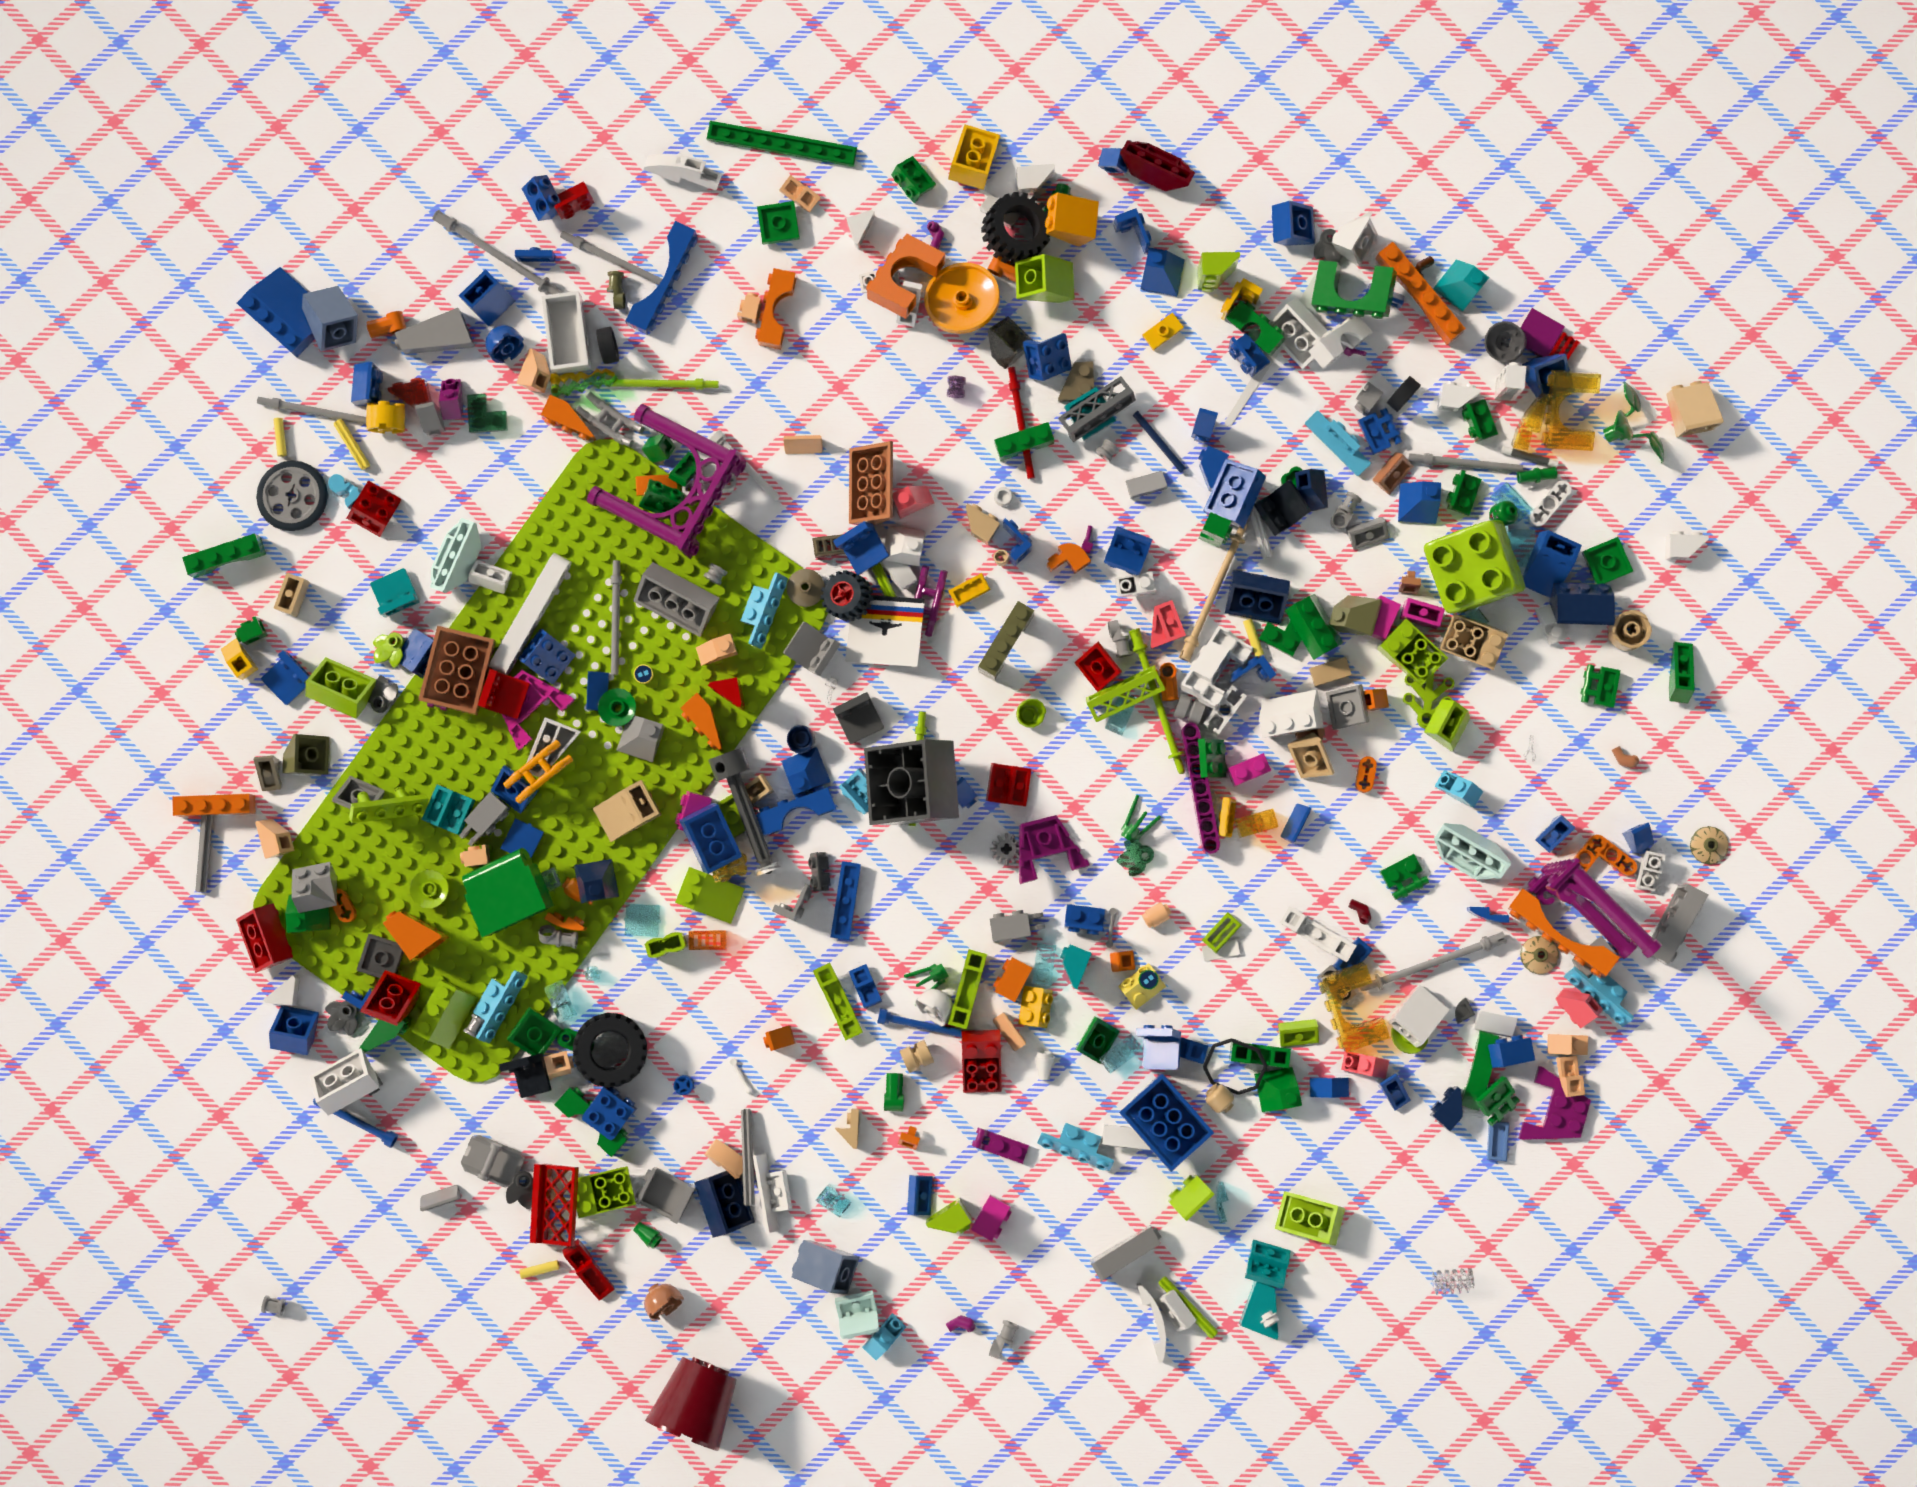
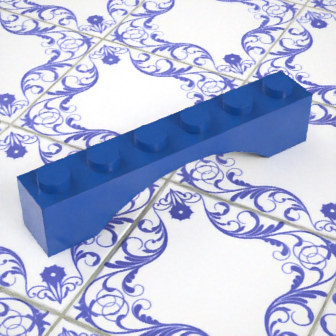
[625,221,698,335]

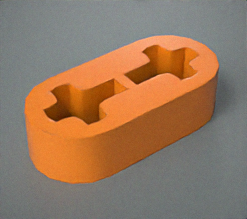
[1355,756,1377,793]
[332,888,357,923]

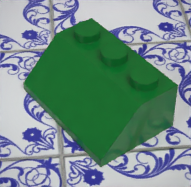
[1285,594,1344,660]

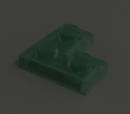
[467,393,508,433]

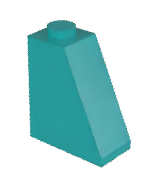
[1239,1281,1279,1340]

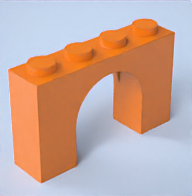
[866,233,946,319]

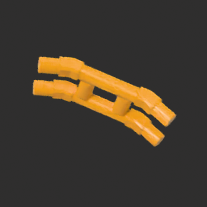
[503,740,573,804]

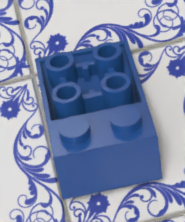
[1522,530,1582,598]

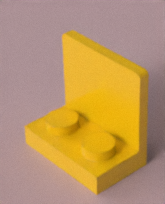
[1220,278,1263,320]

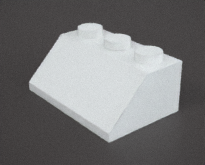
[1269,298,1328,369]
[1259,690,1324,738]
[310,1048,380,1116]

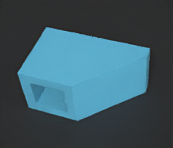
[1435,770,1484,808]
[862,1313,907,1360]

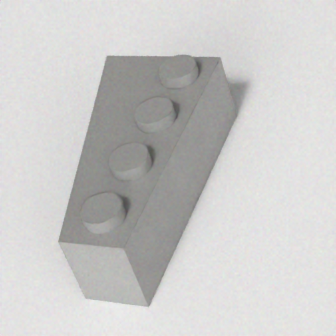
[1651,884,1709,964]

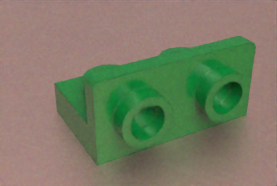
[891,156,936,203]
[1462,399,1498,443]
[1446,470,1482,516]
[639,479,684,519]

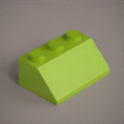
[1197,252,1240,292]
[305,657,377,719]
[411,980,478,1049]
[926,1198,972,1234]

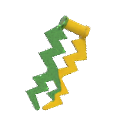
[550,368,618,397]

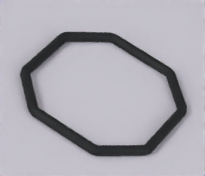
[1203,1038,1267,1095]

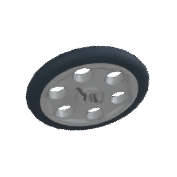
[256,460,328,531]

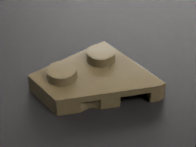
[1058,361,1094,402]

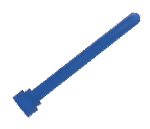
[877,1008,962,1038]
[313,1098,398,1148]

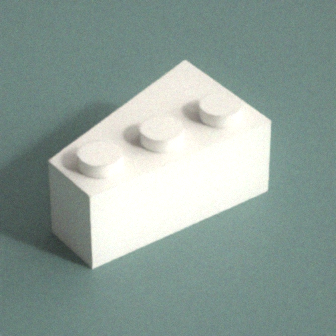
[526,717,581,777]

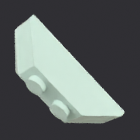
[430,518,481,593]
[1434,823,1512,880]

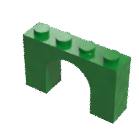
[1311,260,1397,319]

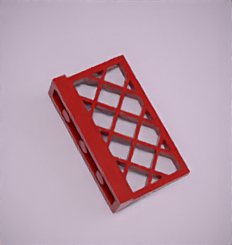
[530,1163,579,1247]

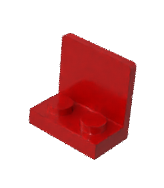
[554,181,595,220]
[346,481,401,537]
[478,669,530,719]

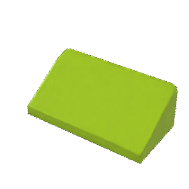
[1278,1019,1319,1047]

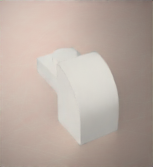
[896,281,923,327]

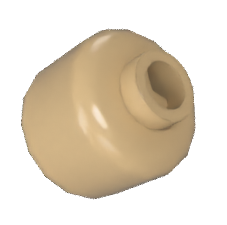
[1205,1084,1234,1113]

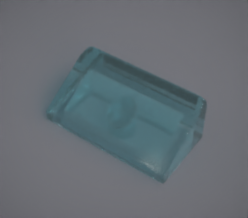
[1490,482,1533,525]

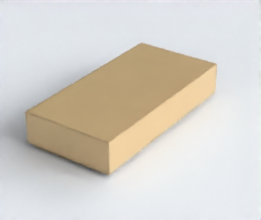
[1309,657,1352,687]

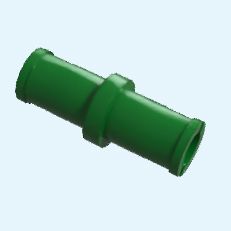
[1517,466,1558,484]

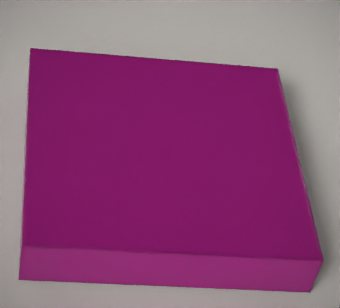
[1520,308,1565,357]

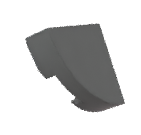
[1455,997,1475,1024]

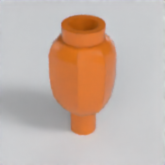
[562,877,593,905]

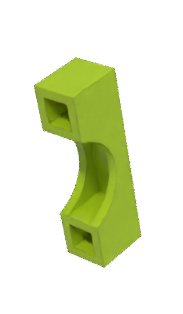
[948,949,987,1029]

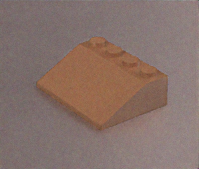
[849,441,893,525]
[418,626,496,715]

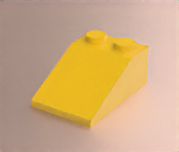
[948,124,1000,190]

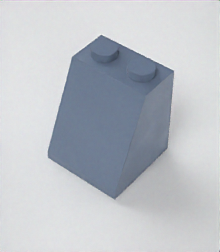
[302,286,358,352]
[791,1240,860,1294]

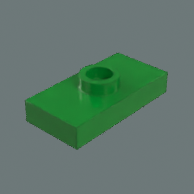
[668,451,703,487]

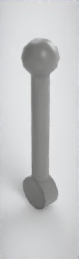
[1106,908,1117,948]

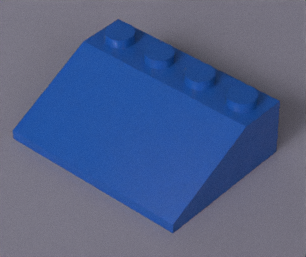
[236,267,315,358]
[1119,1074,1214,1172]

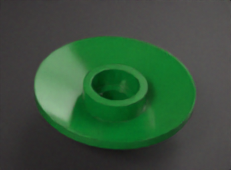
[598,688,636,727]

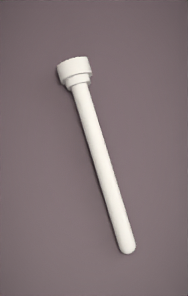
[710,429,780,500]

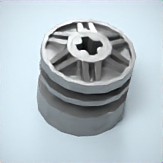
[1484,321,1527,363]

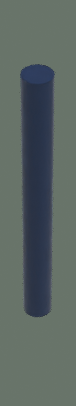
[1132,411,1186,473]

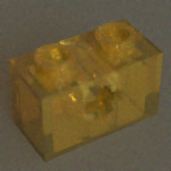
[1234,809,1279,839]

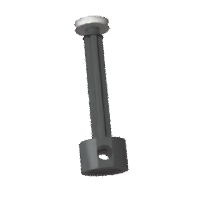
[708,748,782,876]

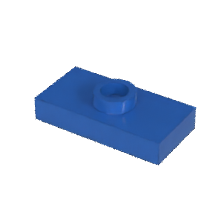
[515,247,555,262]
[1333,937,1373,979]

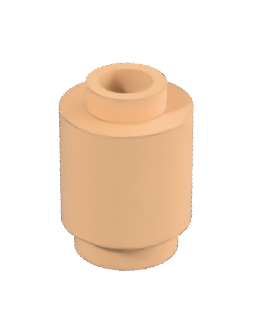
[1142,902,1171,928]

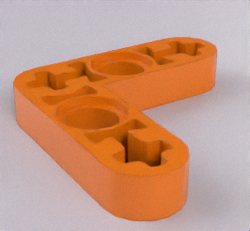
[1573,835,1637,876]

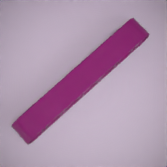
[1181,723,1220,855]

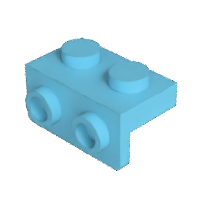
[839,768,868,815]

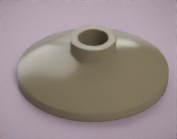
[787,569,825,607]

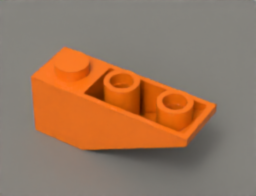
[541,395,596,442]
[680,693,723,751]

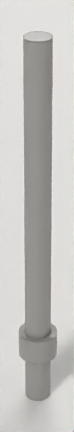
[560,231,662,285]
[257,396,366,425]
[1408,453,1523,472]
[611,560,622,675]

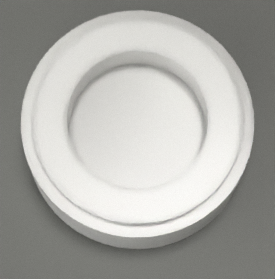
[994,487,1013,507]

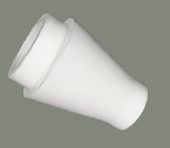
[1035,1051,1054,1080]

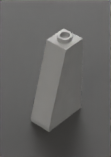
[394,307,475,354]
[1090,1225,1162,1281]

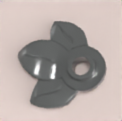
[1314,229,1342,263]
[368,675,398,713]
[325,1001,358,1036]
[506,1171,533,1209]

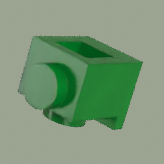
[235,616,268,645]

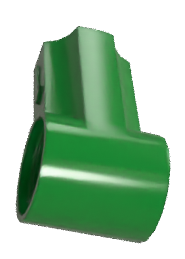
[884,1073,904,1112]

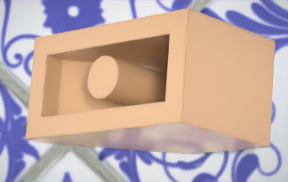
[696,634,738,666]

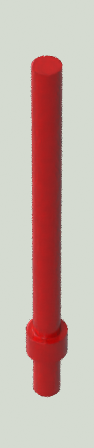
[1008,367,1035,479]

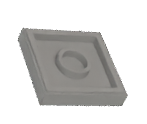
[1326,684,1369,730]

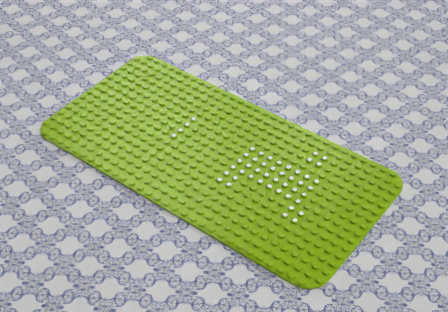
[253,439,828,1082]

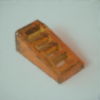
[688,930,727,950]

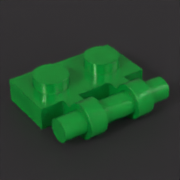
[1580,664,1621,708]
[1379,854,1429,900]
[1475,1076,1520,1126]

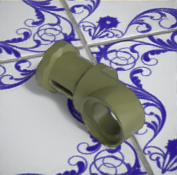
[607,271,626,309]

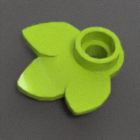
[373,632,404,668]

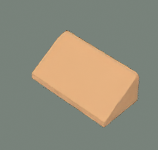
[783,435,823,454]
[993,1012,1026,1051]

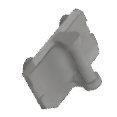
[461,1135,525,1188]

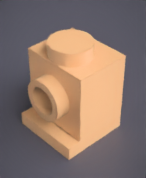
[737,293,762,324]
[460,845,491,868]
[544,1051,574,1080]

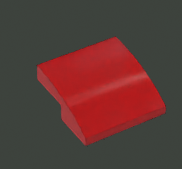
[986,763,1032,807]

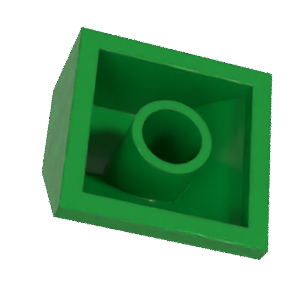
[285,895,331,933]
[1254,1067,1302,1112]

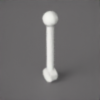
[729,1058,753,1095]

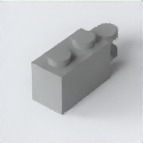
[459,792,510,847]
[989,910,1045,942]

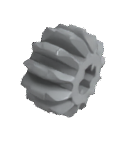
[990,833,1019,866]

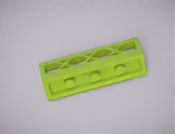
[1086,665,1166,723]

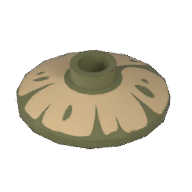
[1690,826,1729,865]
[1520,936,1559,974]

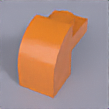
[1046,543,1091,574]

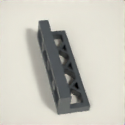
[1058,376,1136,443]

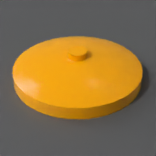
[924,262,1000,334]

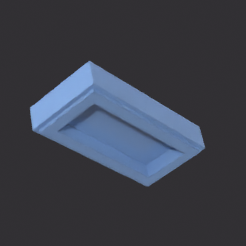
[1486,1122,1509,1162]

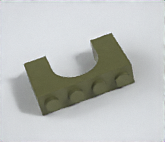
[978,601,1035,681]

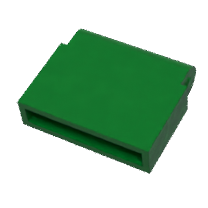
[462,848,554,938]

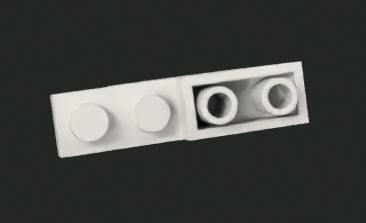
[643,154,722,191]

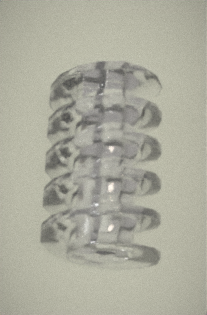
[1432,1268,1475,1295]

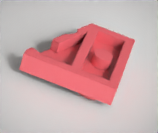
[1150,600,1186,649]

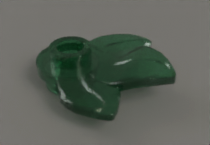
[1116,839,1154,876]

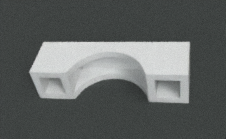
[1308,316,1372,369]

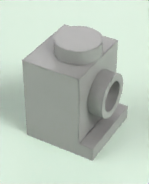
[1354,381,1384,414]

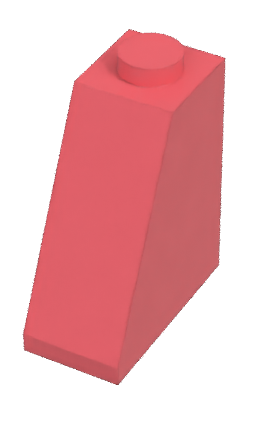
[893,486,935,519]

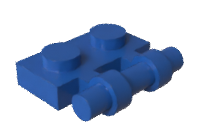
[1357,408,1403,455]

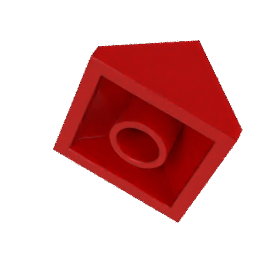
[1074,641,1122,692]
[708,677,745,711]

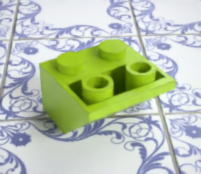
[1424,699,1471,752]

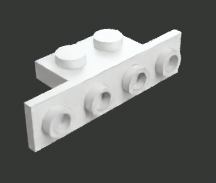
[753,1153,792,1234]

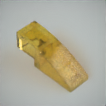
[1511,392,1549,451]

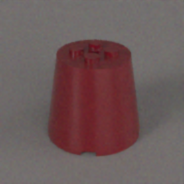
[645,1357,737,1451]

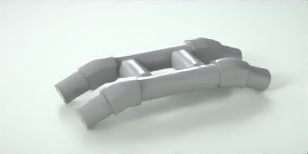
[574,391,645,447]

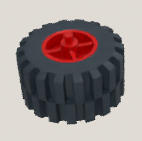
[821,570,873,621]

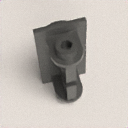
[808,852,831,892]

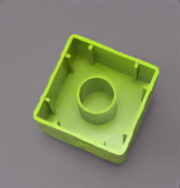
[1424,520,1525,614]

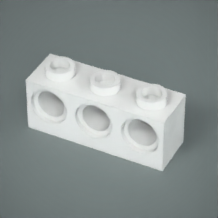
[1494,362,1526,401]

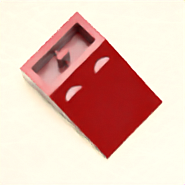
[962,1030,1002,1093]

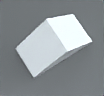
[846,210,875,249]
[263,975,300,1006]

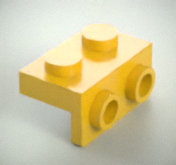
[1018,986,1053,1028]

